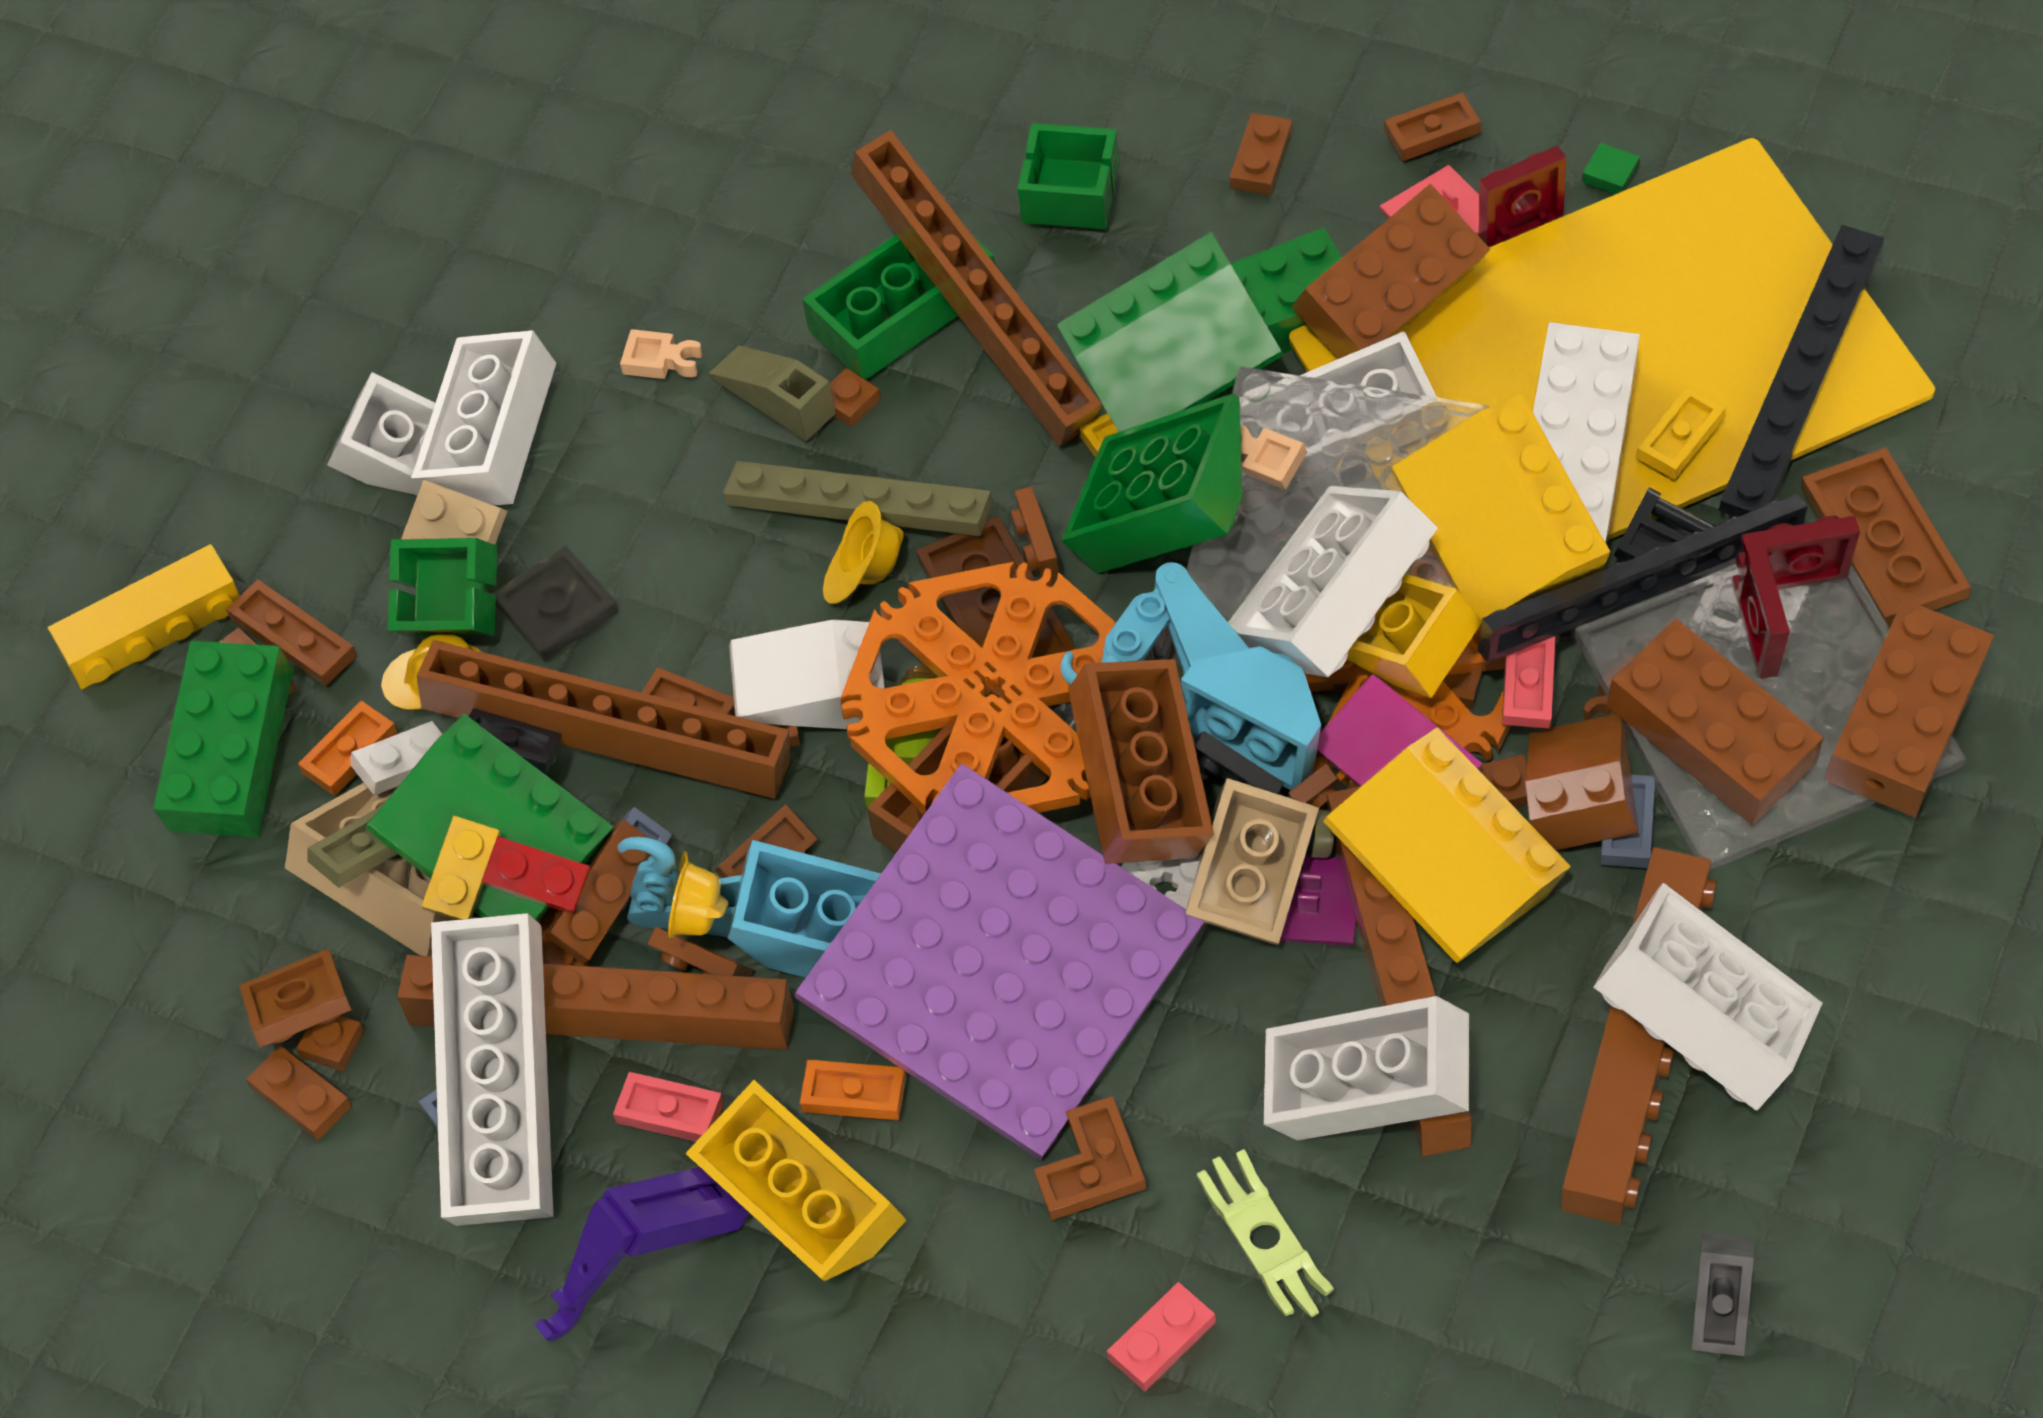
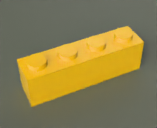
[48,544,240,690]

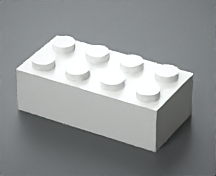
[1264,996,1469,1141]

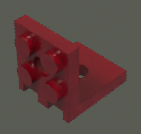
[1478,145,1566,247]
[1731,516,1860,679]

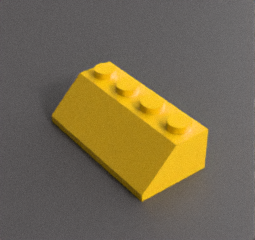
[685,1080,907,1281]

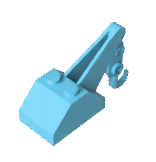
[1061,562,1321,790]
[617,837,881,978]

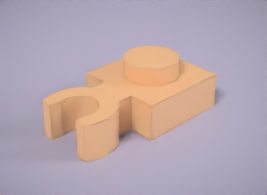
[620,329,703,379]
[1240,424,1308,490]

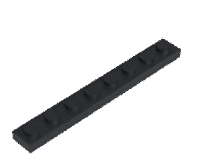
[1719,225,1884,516]
[1477,494,1808,663]

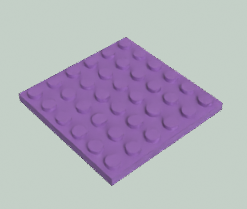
[795,763,1204,1161]

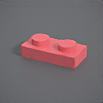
[1502,636,1555,728]
[613,1072,724,1142]
[1107,1282,1216,1392]

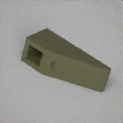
[709,345,836,441]

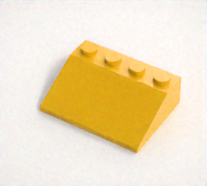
[1391,393,1610,628]
[1323,727,1571,963]

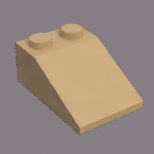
[1185,778,1319,945]

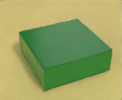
[1582,143,1640,194]

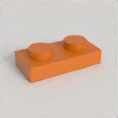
[298,701,398,797]
[800,1060,906,1120]

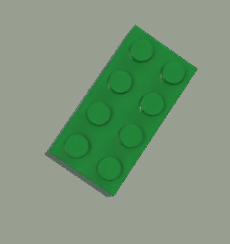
[1231,227,1342,353]
[802,235,995,380]
[153,641,294,838]

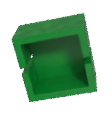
[1017,123,1120,229]
[388,538,497,637]

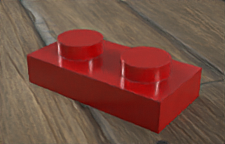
[481,836,590,915]

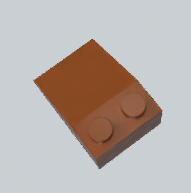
[1525,714,1639,850]

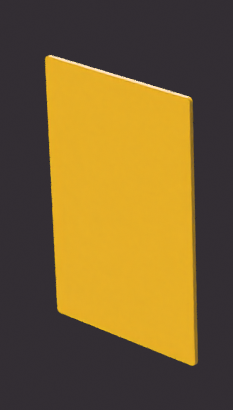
[1289,138,1935,588]

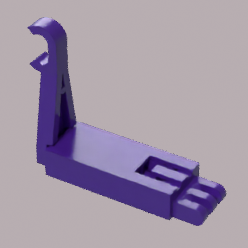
[534,1167,750,1341]

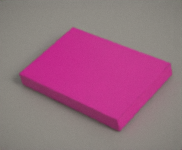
[1317,674,1482,787]

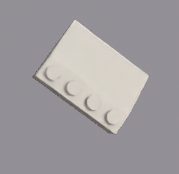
[1228,486,1438,677]
[1594,883,1823,1111]

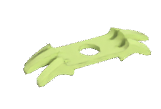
[1197,1149,1334,1317]

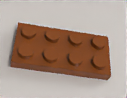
[1801,448,1971,628]

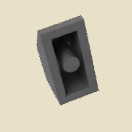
[1692,1231,1754,1356]

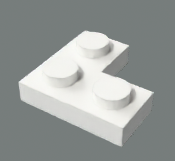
[350,721,442,795]

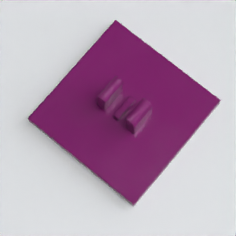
[1280,856,1356,946]

